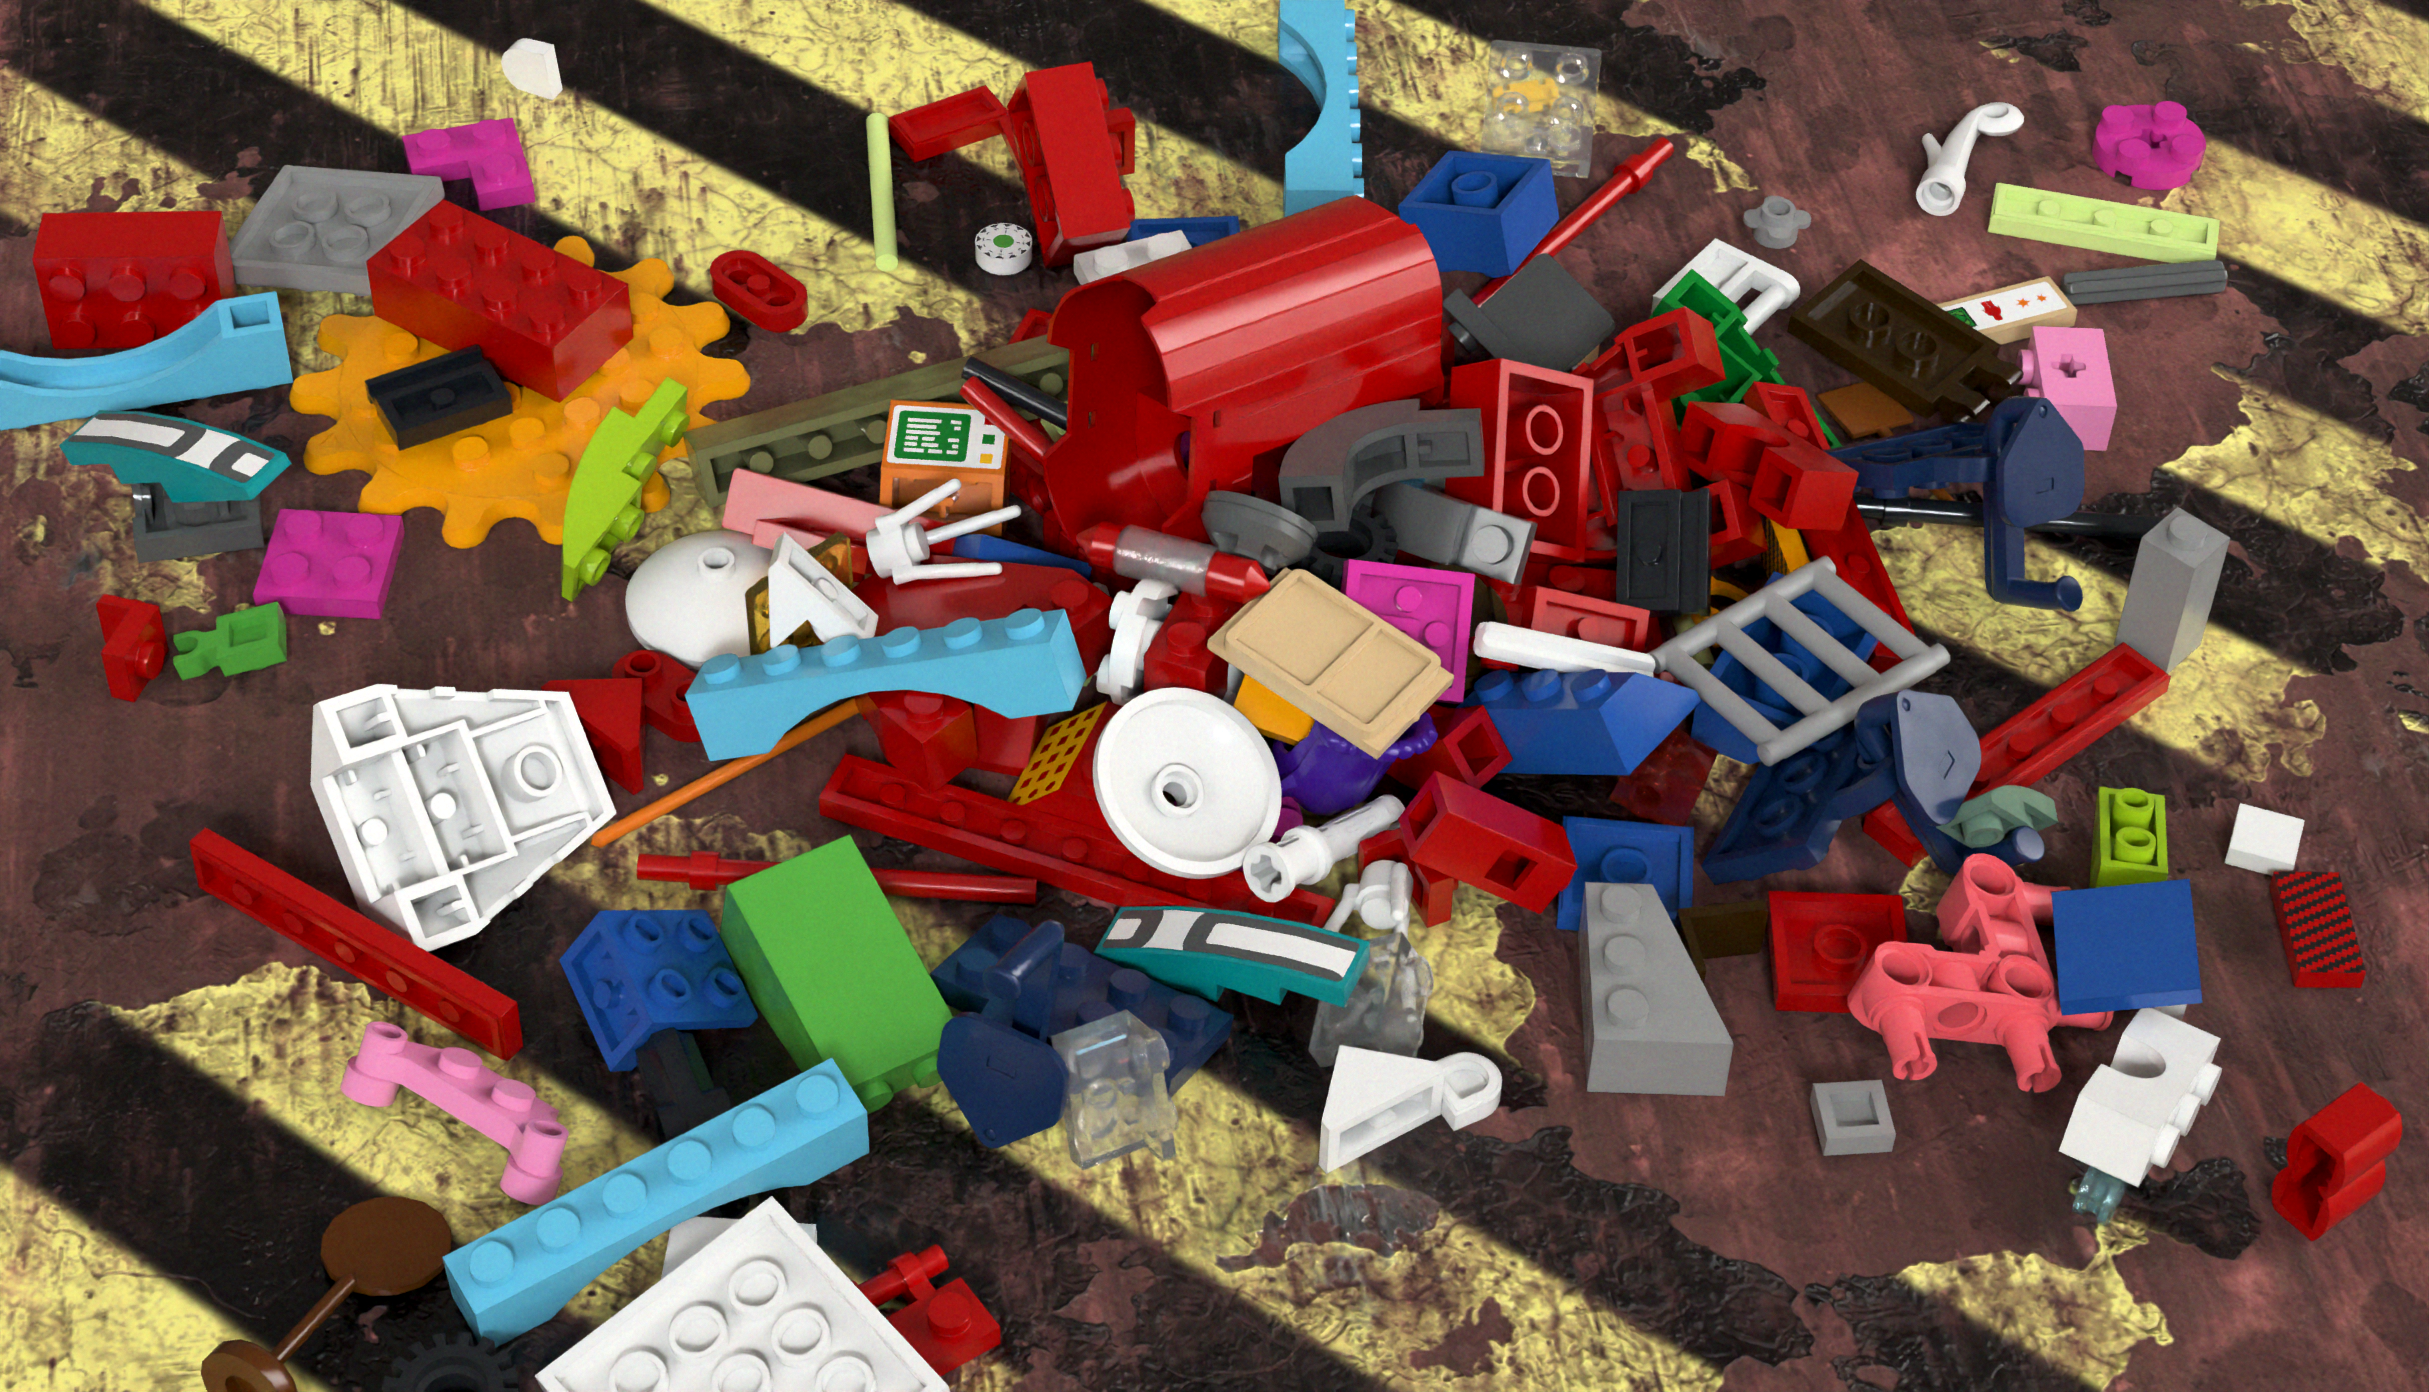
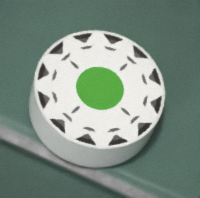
[975,223,1032,275]

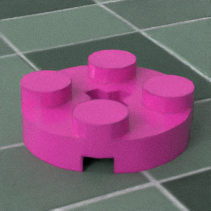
[2092,101,2206,190]

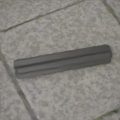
[2059,260,2228,306]

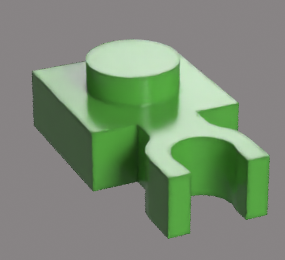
[173,601,287,680]

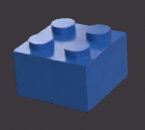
[1398,150,1560,278]

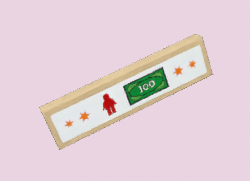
[1936,276,2078,345]

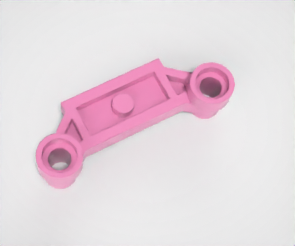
[340,1021,569,1205]

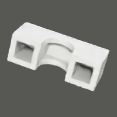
[2059,1008,2222,1187]

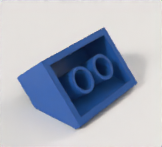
[1690,571,1891,765]
[1456,669,1701,775]

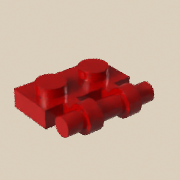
[852,1244,1001,1377]

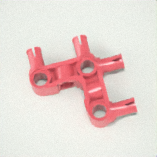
[1847,853,2114,1093]

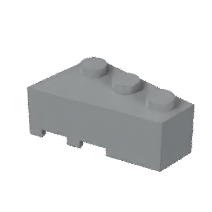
[1578,882,1734,1096]

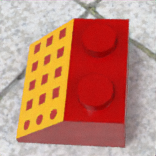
[1007,701,1123,833]

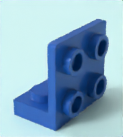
[559,909,758,1072]

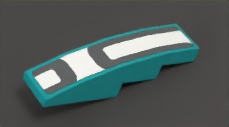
[59,410,292,503]
[1093,906,1370,1008]

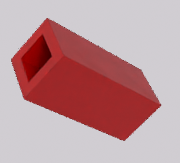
[1398,771,1578,914]

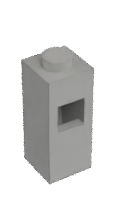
[2114,507,2230,674]

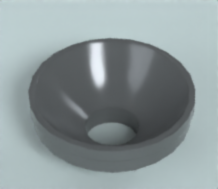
[1201,490,1318,575]

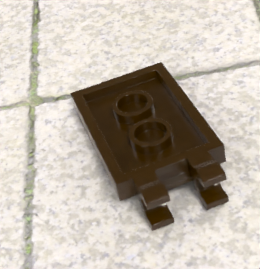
[1787,259,2024,424]

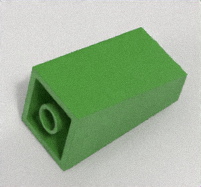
[719,834,953,1115]

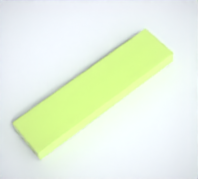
[1987,183,2220,263]

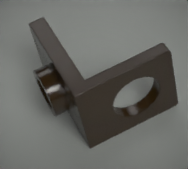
[1674,899,1768,984]

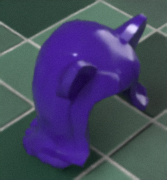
[1271,712,1439,816]

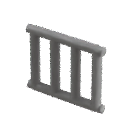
[1647,556,1950,766]

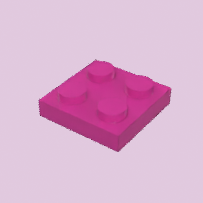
[253,509,405,619]

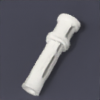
[1243,794,1405,902]

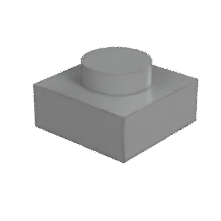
[1810,1079,1896,1156]

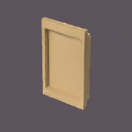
[1207,567,1454,760]

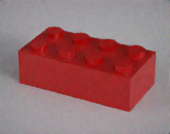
[366,199,634,403]

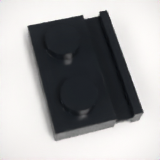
[365,344,513,451]
[1616,488,1712,618]

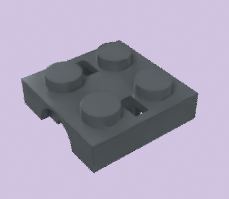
[131,483,265,563]

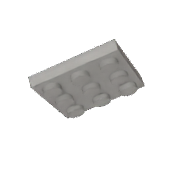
[228,165,445,296]

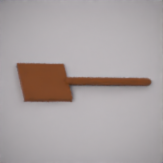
[1816,381,1955,501]

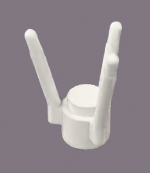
[866,478,1021,585]
[1322,860,1414,1023]

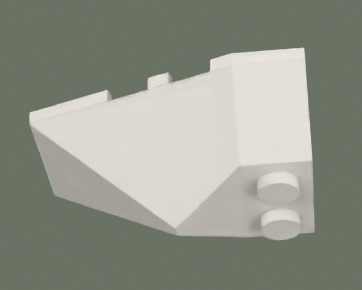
[310,684,617,952]

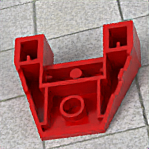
[1569,306,1769,570]
[810,554,1116,795]

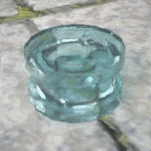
[2072,1166,2128,1227]

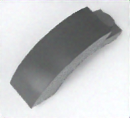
[1278,399,1485,532]
[1370,479,1538,584]

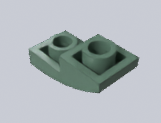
[1936,785,2058,849]

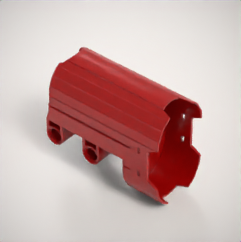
[1043,195,1445,579]

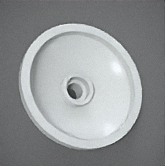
[625,530,809,670]
[1093,687,1282,879]

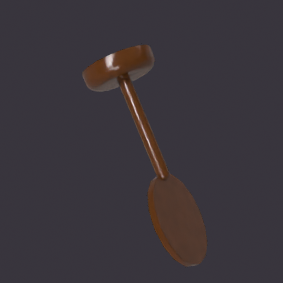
[201,1196,452,1392]

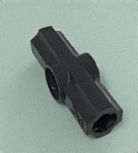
[635,1027,759,1219]

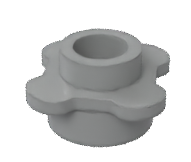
[1743,196,1811,249]

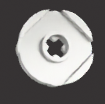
[1096,578,1178,706]

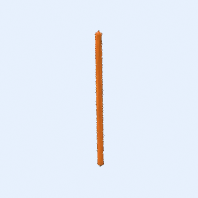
[591,698,860,848]

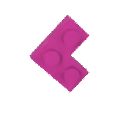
[402,117,535,212]
[1341,559,1475,704]

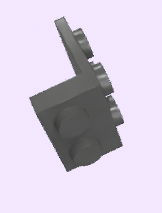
[1442,253,1615,373]

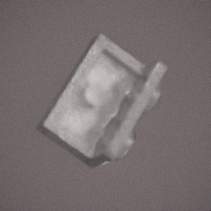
[1308,931,1434,1068]
[1051,1010,1179,1170]

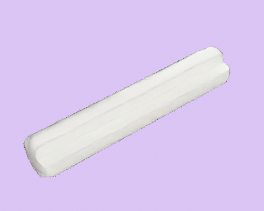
[1473,621,1655,677]

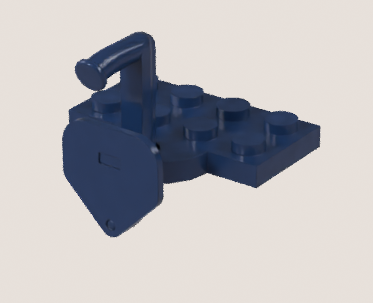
[1824,396,2085,612]
[1701,686,2045,885]
[930,913,1234,1149]

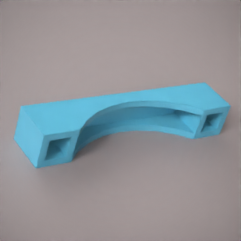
[1278,0,1364,217]
[0,291,293,431]
[685,608,1087,761]
[442,1058,869,1348]

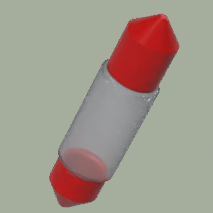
[1076,521,1271,605]

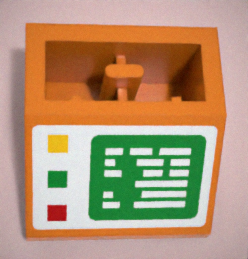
[879,399,1014,536]

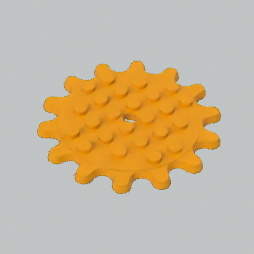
[289,236,751,549]

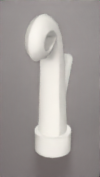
[1916,102,2024,216]

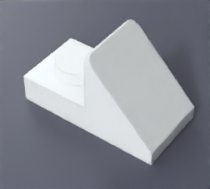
[768,532,879,649]

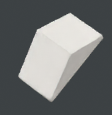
[1318,1045,1445,1174]

